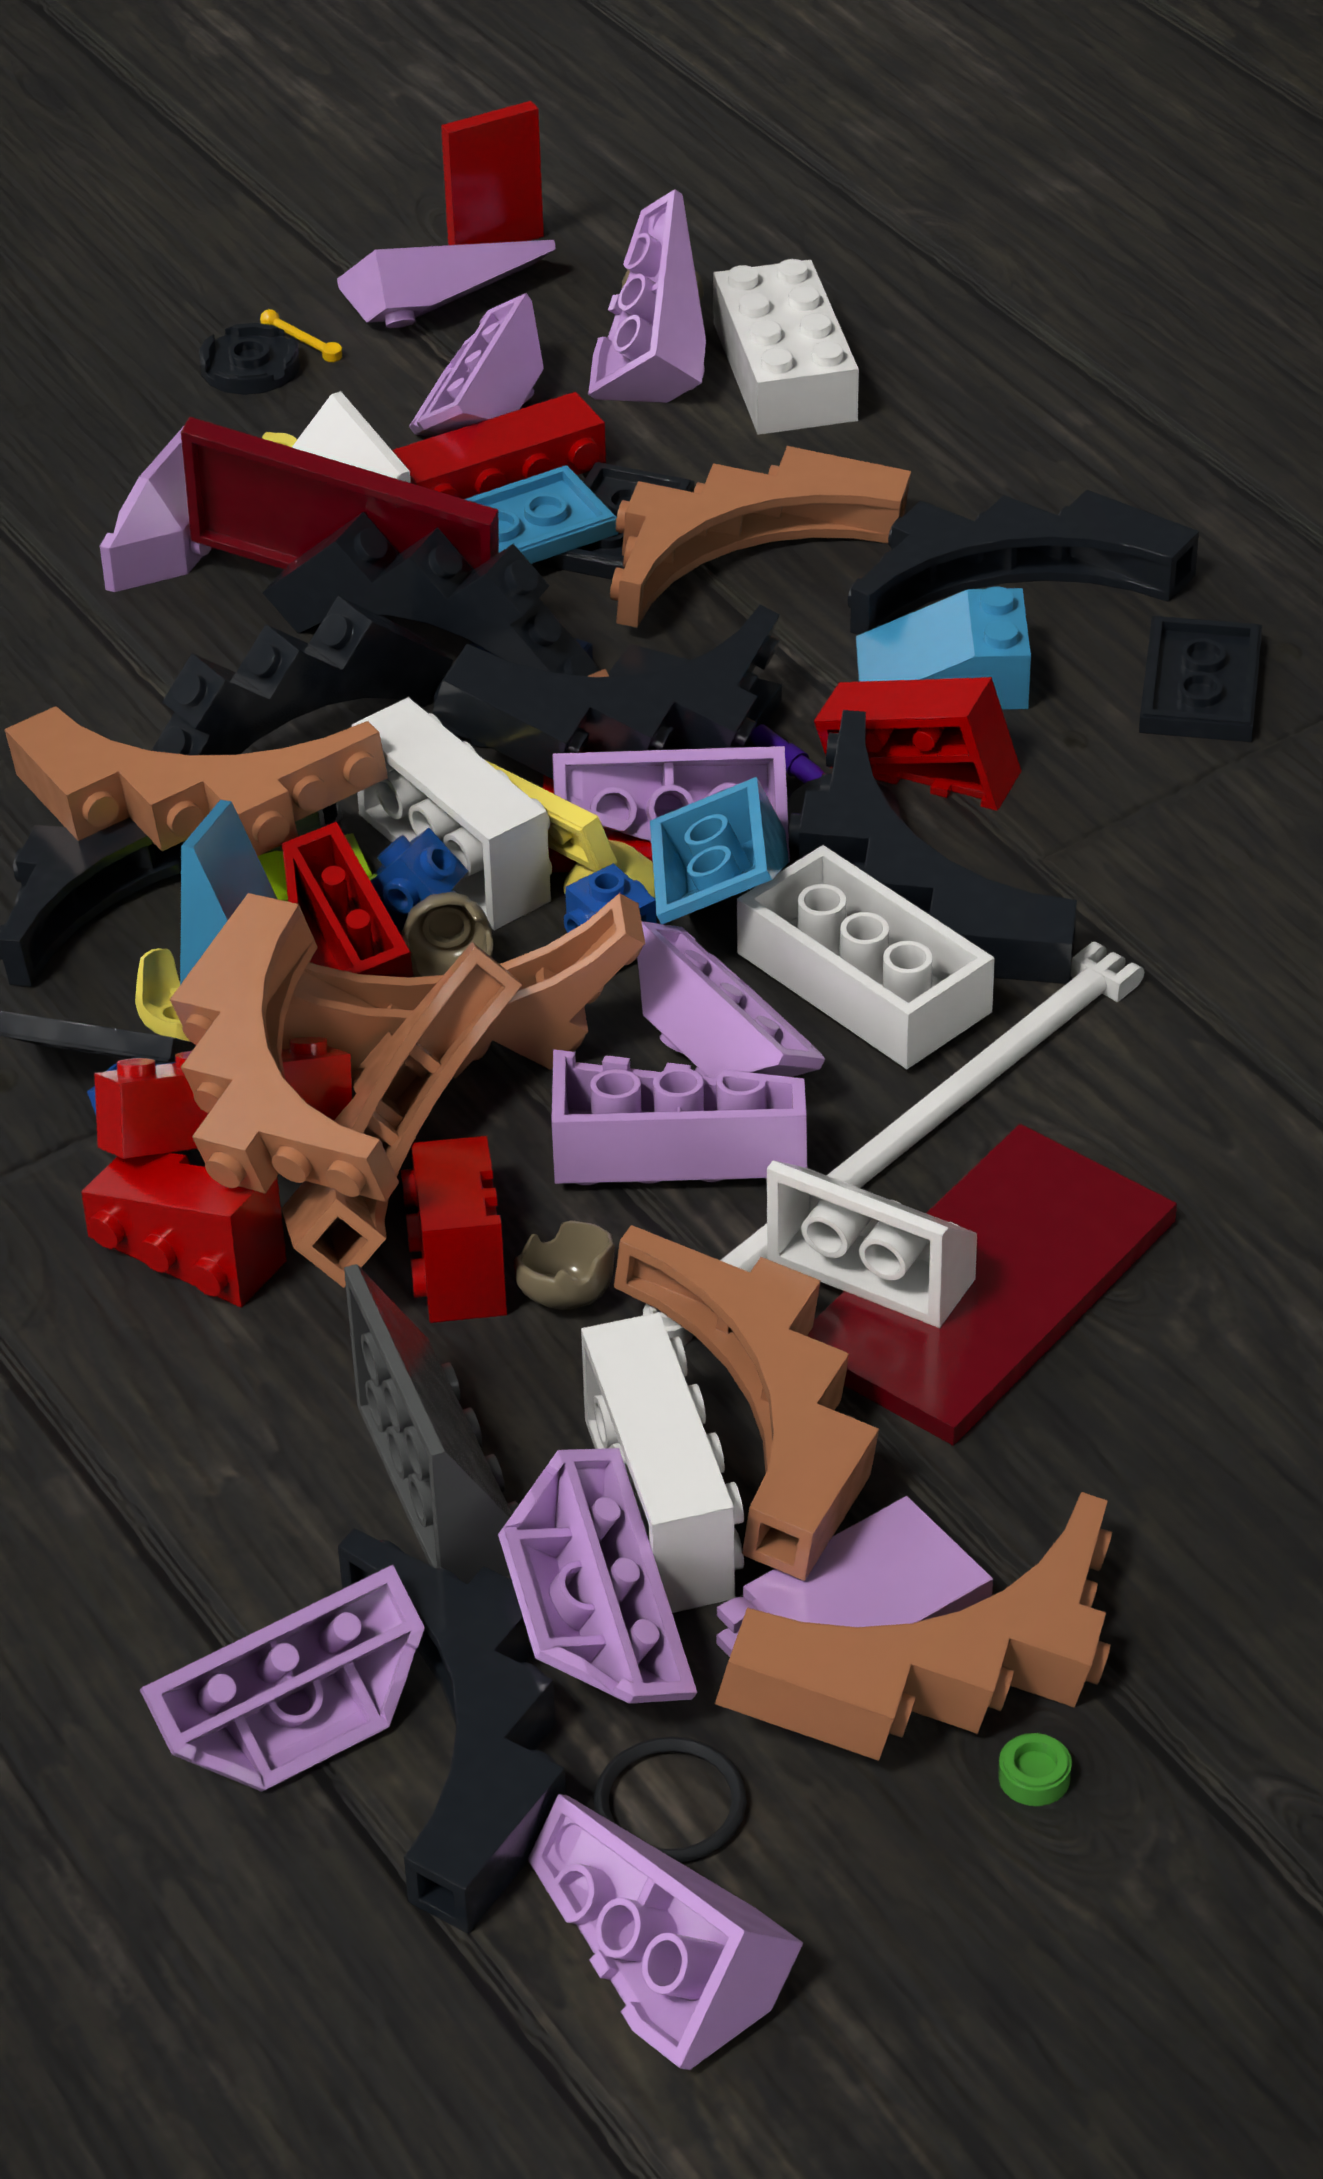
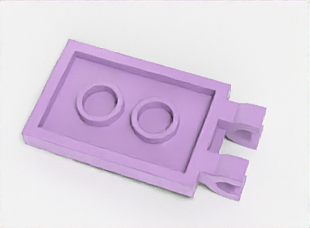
[716,1496,993,1657]

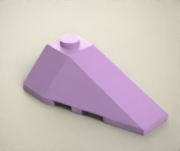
[588,189,706,403]
[337,240,556,328]
[552,746,790,863]
[528,1794,803,2070]

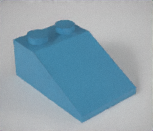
[856,586,1031,710]
[650,777,789,925]
[180,800,277,985]

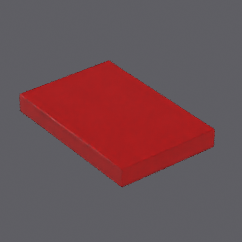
[441,101,544,246]

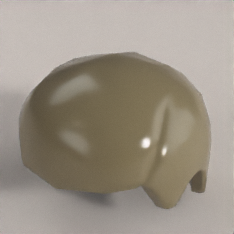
[402,892,493,977]
[514,1221,615,1310]

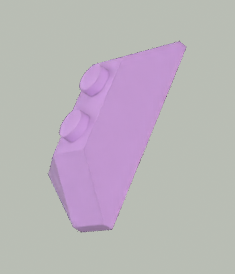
[409,293,544,437]
[100,426,212,592]
[637,922,825,1079]
[498,1448,698,1704]
[140,1565,425,1792]

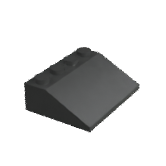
[344,1264,519,1584]

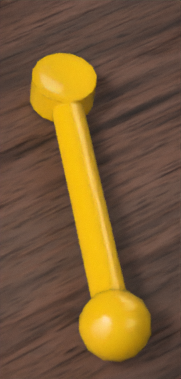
[260,309,342,362]

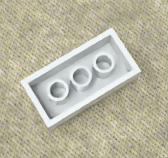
[713,259,859,435]
[352,697,552,931]
[737,845,995,1069]
[581,1312,744,1613]

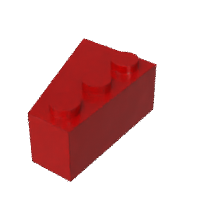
[814,677,1021,811]
[282,822,413,978]
[401,1136,507,1323]
[81,1152,287,1308]

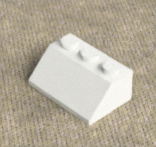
[292,391,411,483]
[767,1160,977,1328]

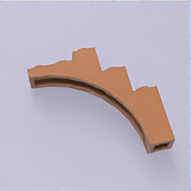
[610,446,911,628]
[5,706,388,856]
[170,893,399,1202]
[282,893,645,1078]
[281,942,522,1288]
[614,1225,879,1581]
[715,1492,1112,1761]

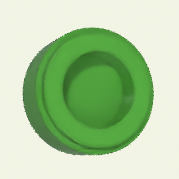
[998,1733,1072,1806]

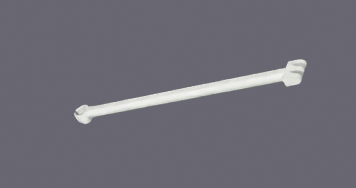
[643,942,1145,1346]

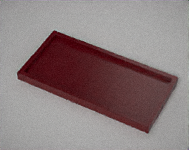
[181,417,499,569]
[807,1124,1177,1446]

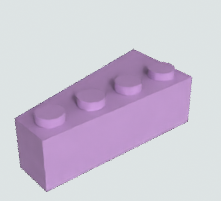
[552,1049,807,1185]

